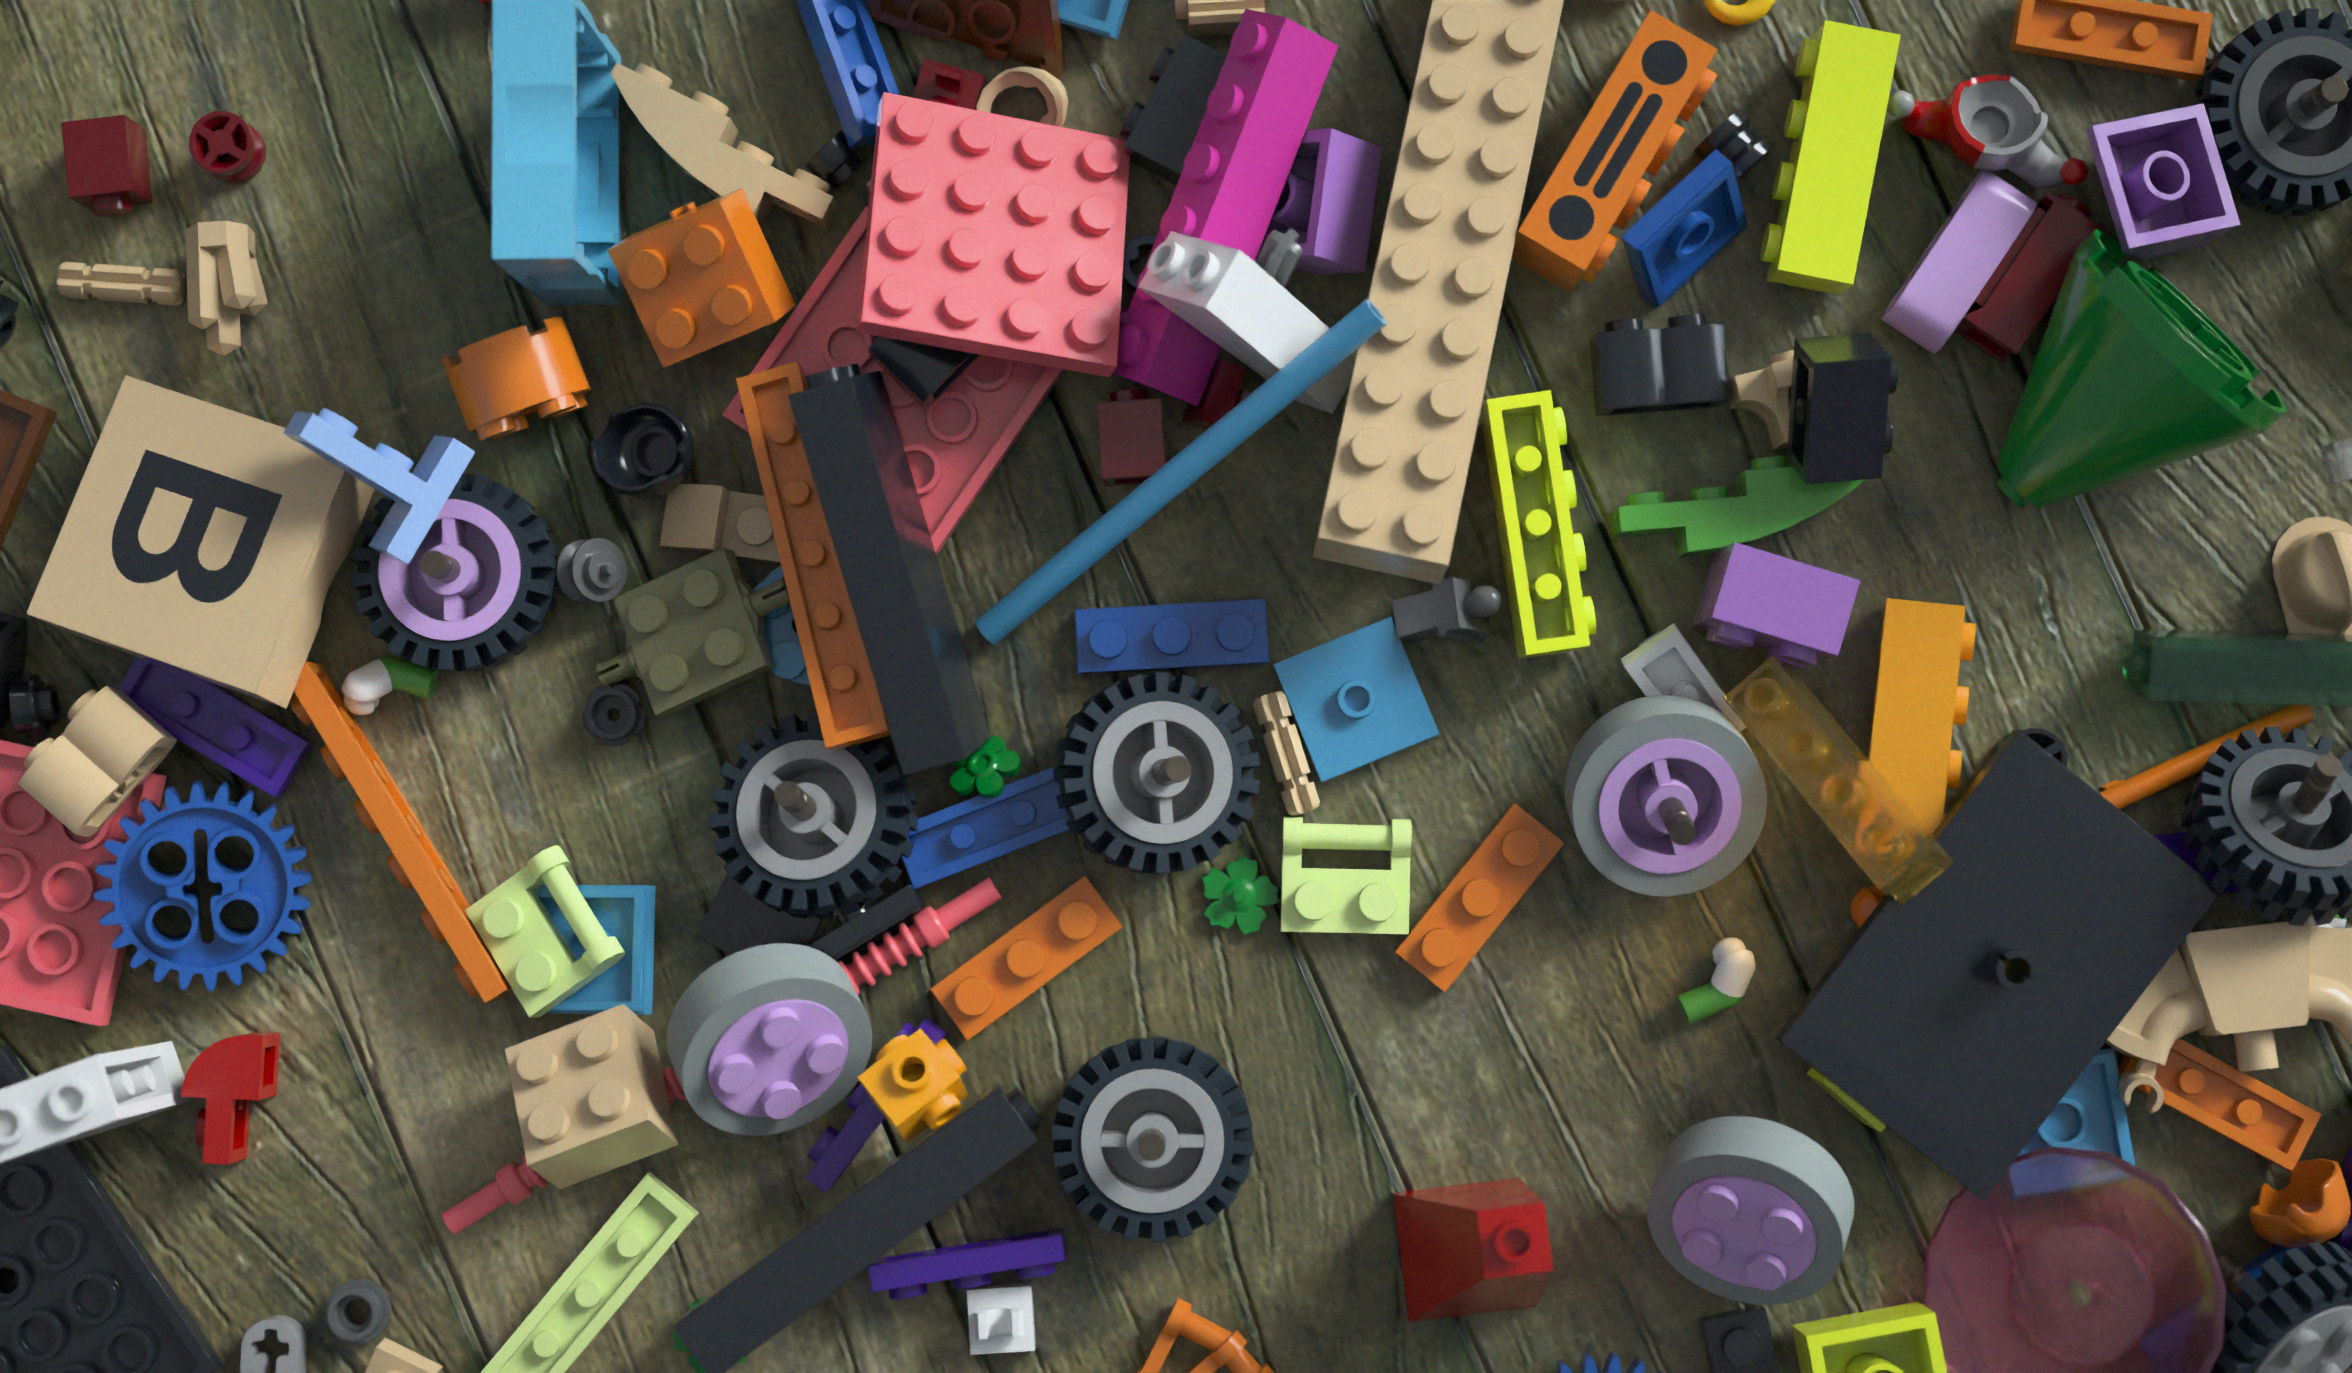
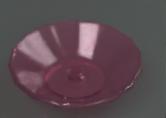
[1922,1146,2226,1373]

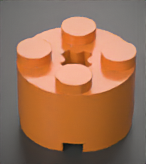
[441,316,591,441]

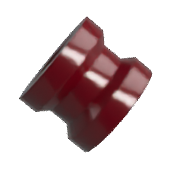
[189,111,266,184]

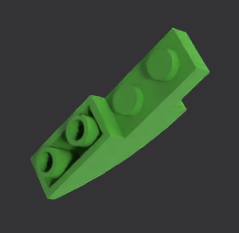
[1611,456,1866,558]

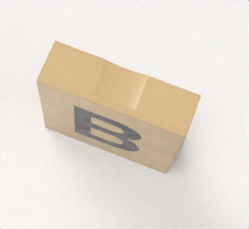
[26,375,375,709]

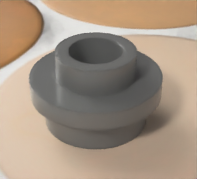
[325,1279,391,1345]

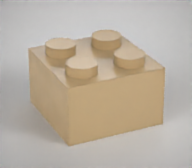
[505,1004,679,1189]

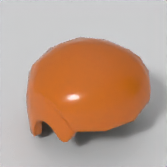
[2248,1159,2351,1249]

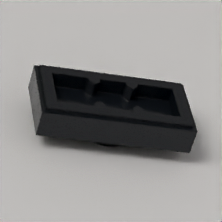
[808,885,927,962]

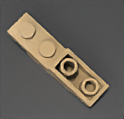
[610,62,840,231]

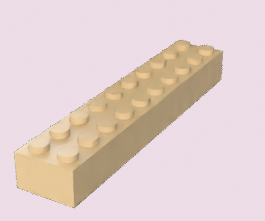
[1312,0,1564,585]

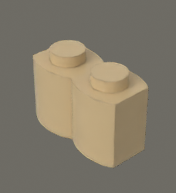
[18,686,177,837]

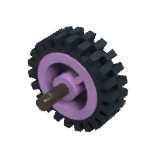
[350,472,559,673]

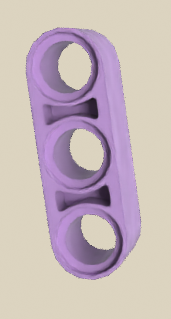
[1881,170,2038,355]

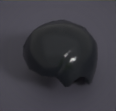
[590,402,695,500]

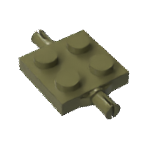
[595,547,790,717]

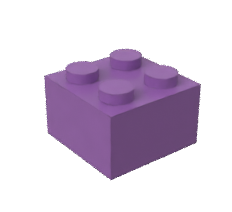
[1692,542,1860,670]

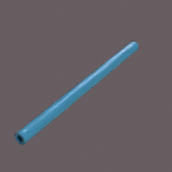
[975,299,1387,644]

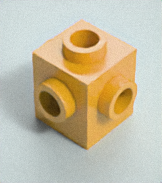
[857,1028,968,1144]

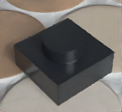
[1699,1305,1780,1373]

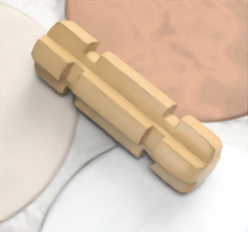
[56,262,186,306]
[1253,691,1320,816]

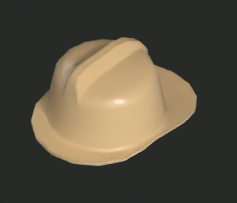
[2271,516,2352,667]

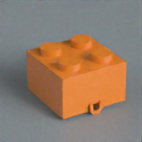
[607,188,796,368]

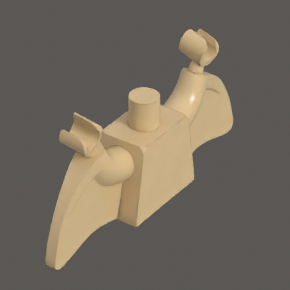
[2105,919,2352,1114]

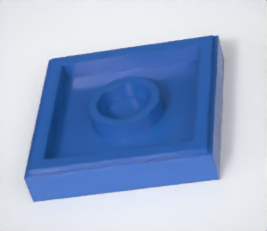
[1621,150,1747,309]

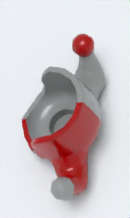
[1887,75,2089,189]

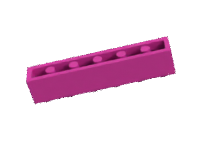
[1113,9,1338,406]

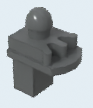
[1393,577,1502,643]

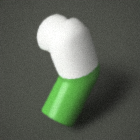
[341,655,439,715]
[1676,937,1756,1025]

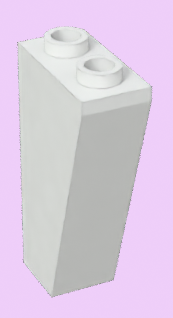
[1138,231,1356,414]
[0,1041,193,1163]

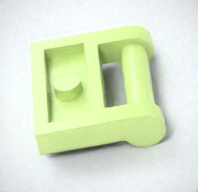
[1280,816,1412,934]
[465,845,625,1018]

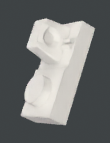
[1621,623,1748,732]

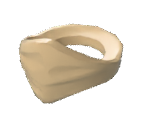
[976,66,1068,127]

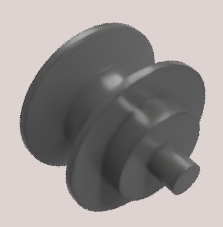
[555,538,627,603]

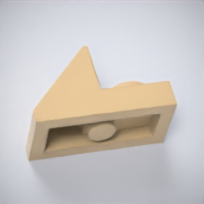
[660,484,781,564]

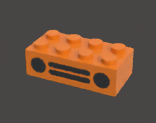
[1511,10,1718,293]

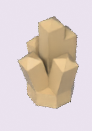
[185,221,268,356]

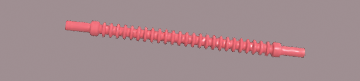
[442,877,1002,1235]

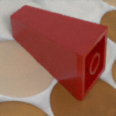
[1392,1177,1553,1322]

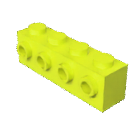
[1760,20,1901,295]
[1480,390,1596,660]

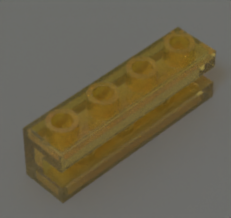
[1724,656,1954,905]

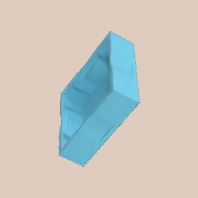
[492,0,621,305]

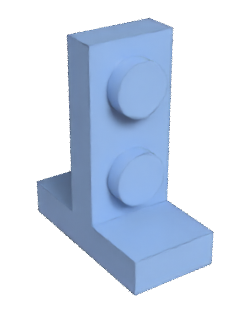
[283,408,475,564]

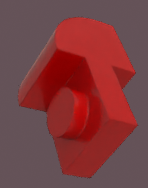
[180,1031,280,1165]

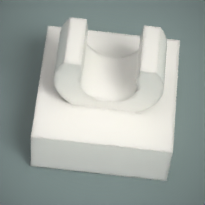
[967,1283,1036,1355]

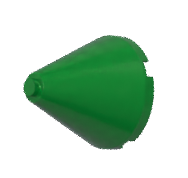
[1996,229,2287,508]

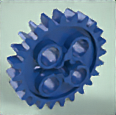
[94,781,312,991]

